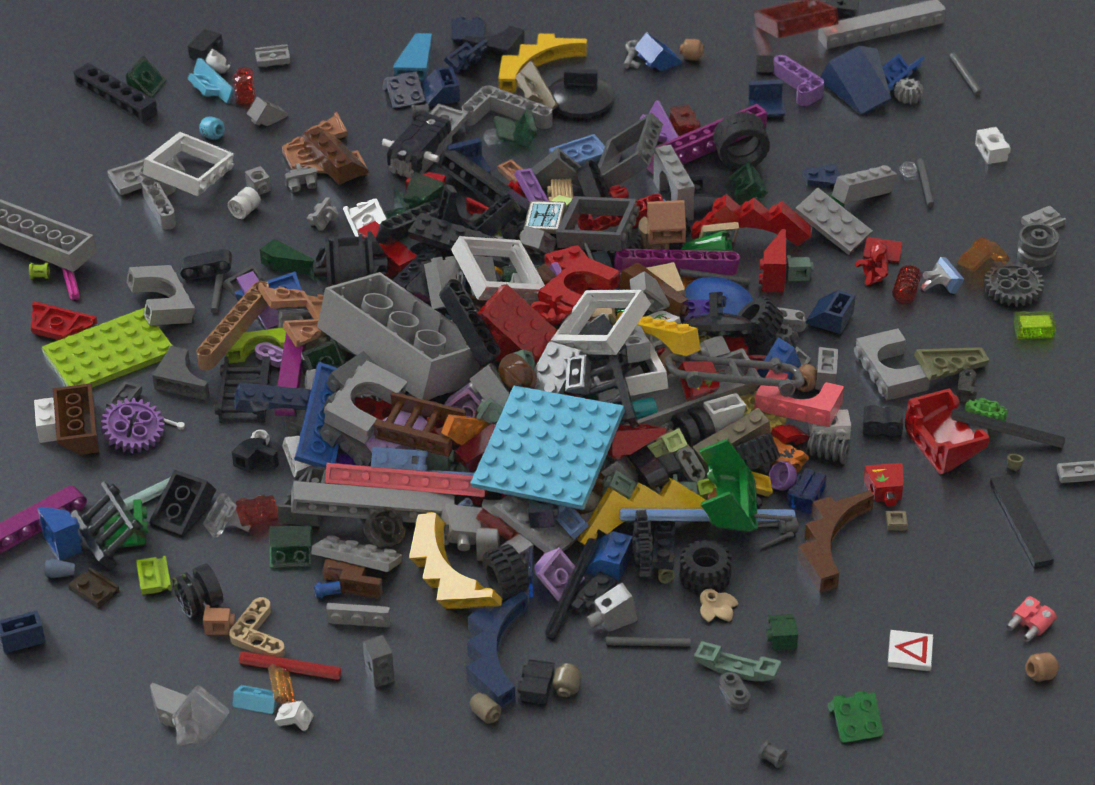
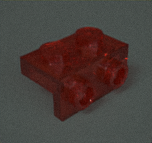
[235,494,279,527]

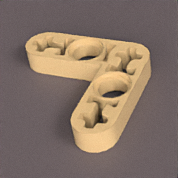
[229,597,285,658]

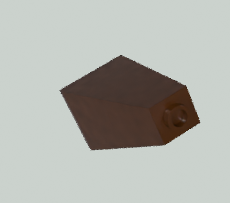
[619,263,689,320]

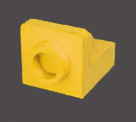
[751,471,773,497]

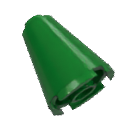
[682,230,732,251]

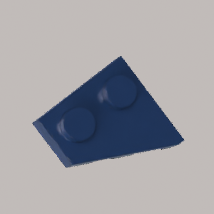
[802,164,842,188]

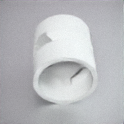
[228,187,261,219]

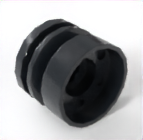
[172,563,224,617]

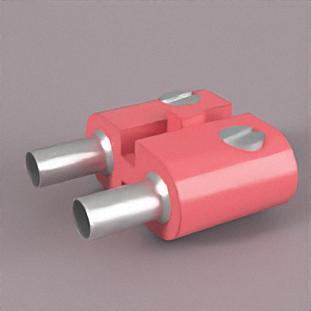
[1006,596,1057,642]

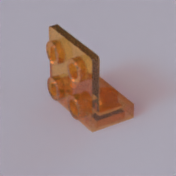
[957,237,1010,272]

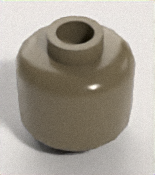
[552,663,582,697]

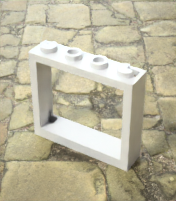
[143,132,234,196]
[451,236,545,303]
[551,290,651,355]
[590,338,668,402]

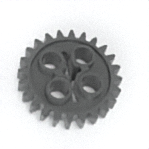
[984,261,1044,306]

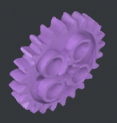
[101,398,165,453]

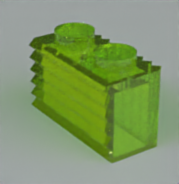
[1013,311,1056,340]

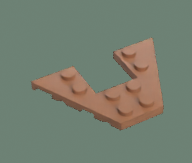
[282,112,369,176]
[258,283,327,347]

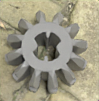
[894,78,923,105]

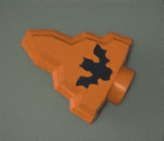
[770,437,809,473]

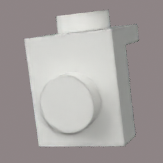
[274,701,313,731]

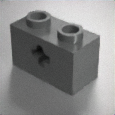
[363,635,395,687]

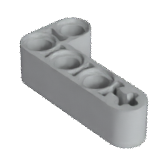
[141,176,176,230]
[476,499,503,561]

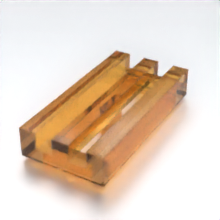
[268,664,295,704]

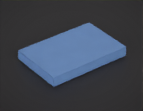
[549,134,605,166]

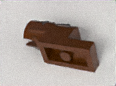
[322,558,383,599]

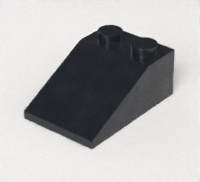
[149,469,217,536]

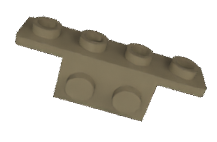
[515,61,558,111]

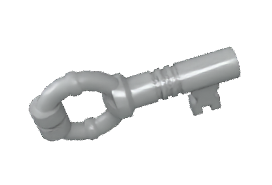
[623,39,640,69]

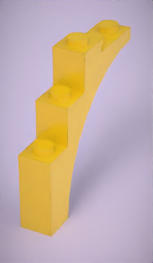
[499,33,587,93]

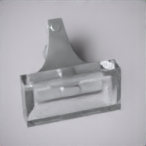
[203,493,251,537]

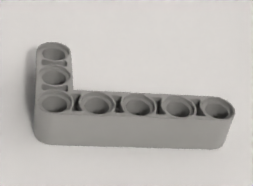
[462,86,552,129]

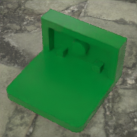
[104,499,149,548]
[828,691,883,743]

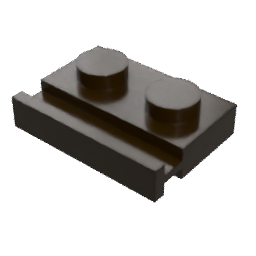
[68,567,120,608]

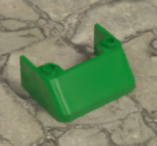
[699,438,758,532]

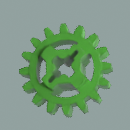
[965,398,1008,421]

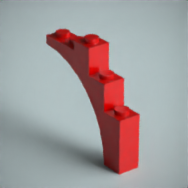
[691,194,811,246]

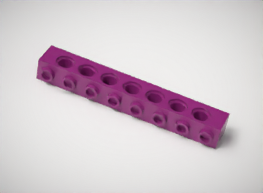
[645,104,767,175]

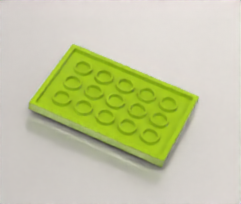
[42,308,173,388]

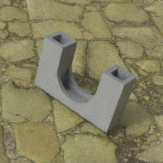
[653,145,695,221]
[424,255,497,310]
[126,265,195,325]
[854,328,930,401]
[324,360,407,444]

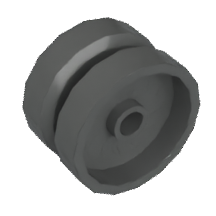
[1016,223,1059,268]

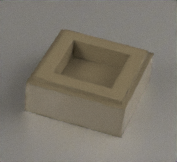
[885,511,908,531]

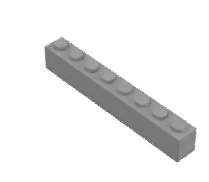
[818,0,946,49]
[291,481,455,523]

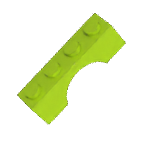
[225,328,286,364]

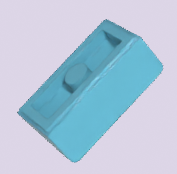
[232,685,281,714]

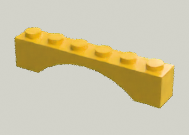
[611,311,701,356]

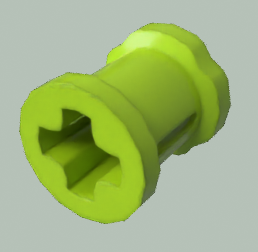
[29,263,50,279]

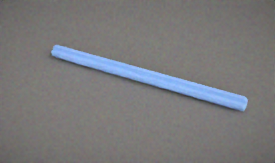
[619,509,796,521]

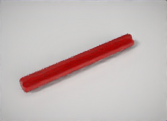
[239,651,342,680]

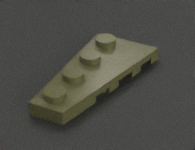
[914,347,989,381]

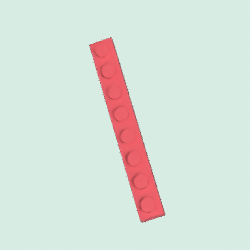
[325,463,486,497]

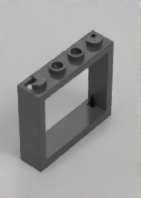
[598,112,663,191]
[556,196,640,251]

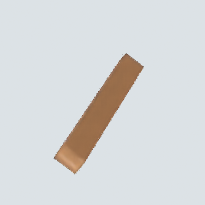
[196,281,269,371]

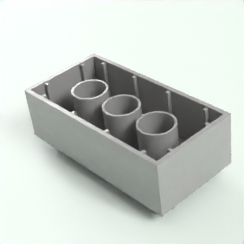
[317,272,480,401]

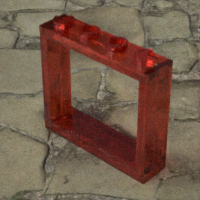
[754,0,839,38]

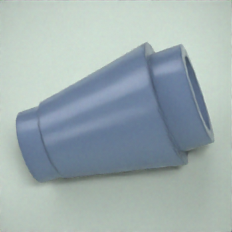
[45,558,75,579]

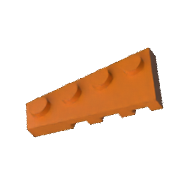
[441,414,490,446]

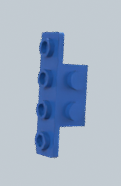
[882,54,925,92]

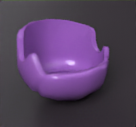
[769,461,797,491]

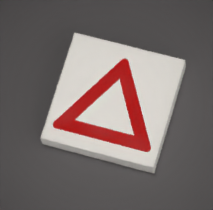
[888,630,933,671]

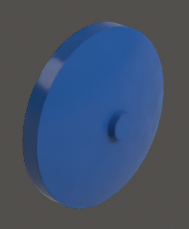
[685,277,753,335]

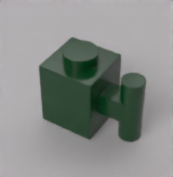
[766,614,798,650]

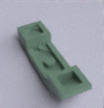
[694,641,782,681]

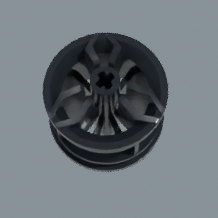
[313,231,388,293]

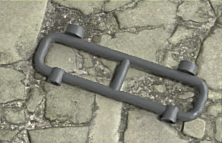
[665,354,804,396]

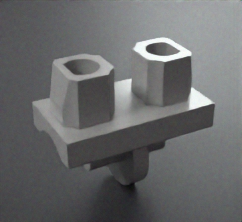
[285,163,317,192]
[307,197,339,231]
[278,309,312,328]

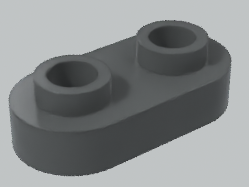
[719,672,750,710]

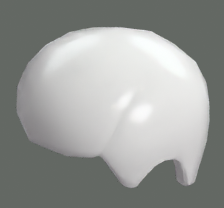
[206,49,230,74]

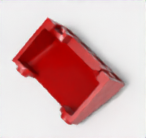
[905,388,990,474]

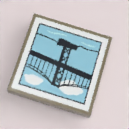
[524,201,566,234]

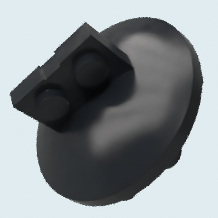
[549,68,614,119]
[680,292,755,335]

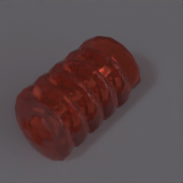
[232,67,256,104]
[892,265,922,304]

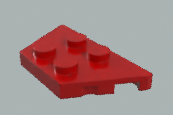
[31,301,97,340]

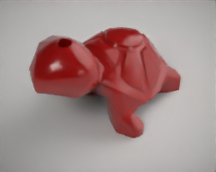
[855,241,889,286]
[531,293,572,326]

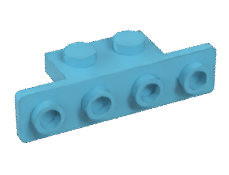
[188,58,234,103]

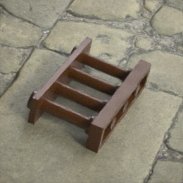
[373,392,466,457]

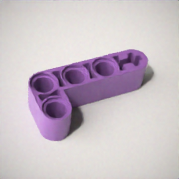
[773,55,824,106]

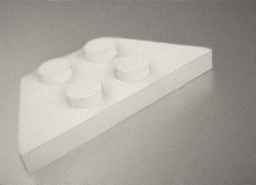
[343,199,387,237]

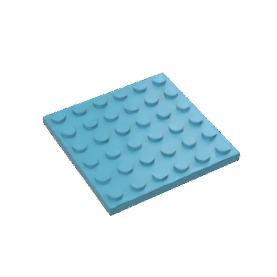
[471,386,625,510]

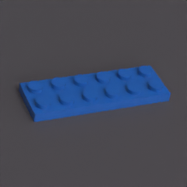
[294,362,339,467]

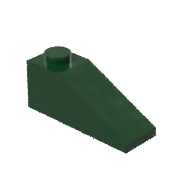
[259,239,315,275]

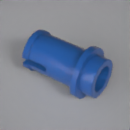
[314,581,341,598]

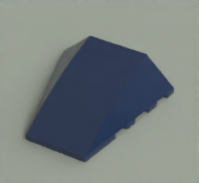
[820,46,892,116]

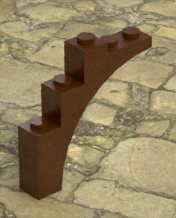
[797,490,874,593]

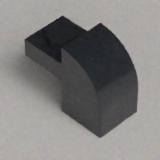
[232,438,279,473]

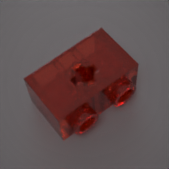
[669,104,701,137]

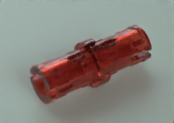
[476,508,517,541]

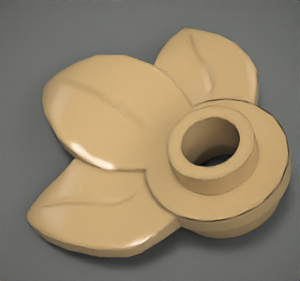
[700,589,738,622]

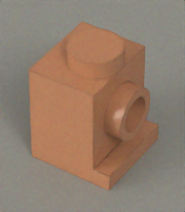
[203,605,235,635]

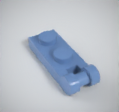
[371,446,429,471]

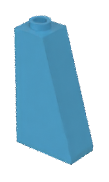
[393,33,433,82]

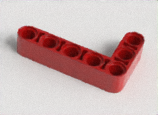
[577,194,663,231]

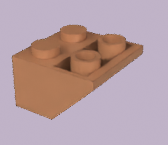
[647,200,686,244]

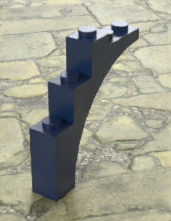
[466,591,528,709]

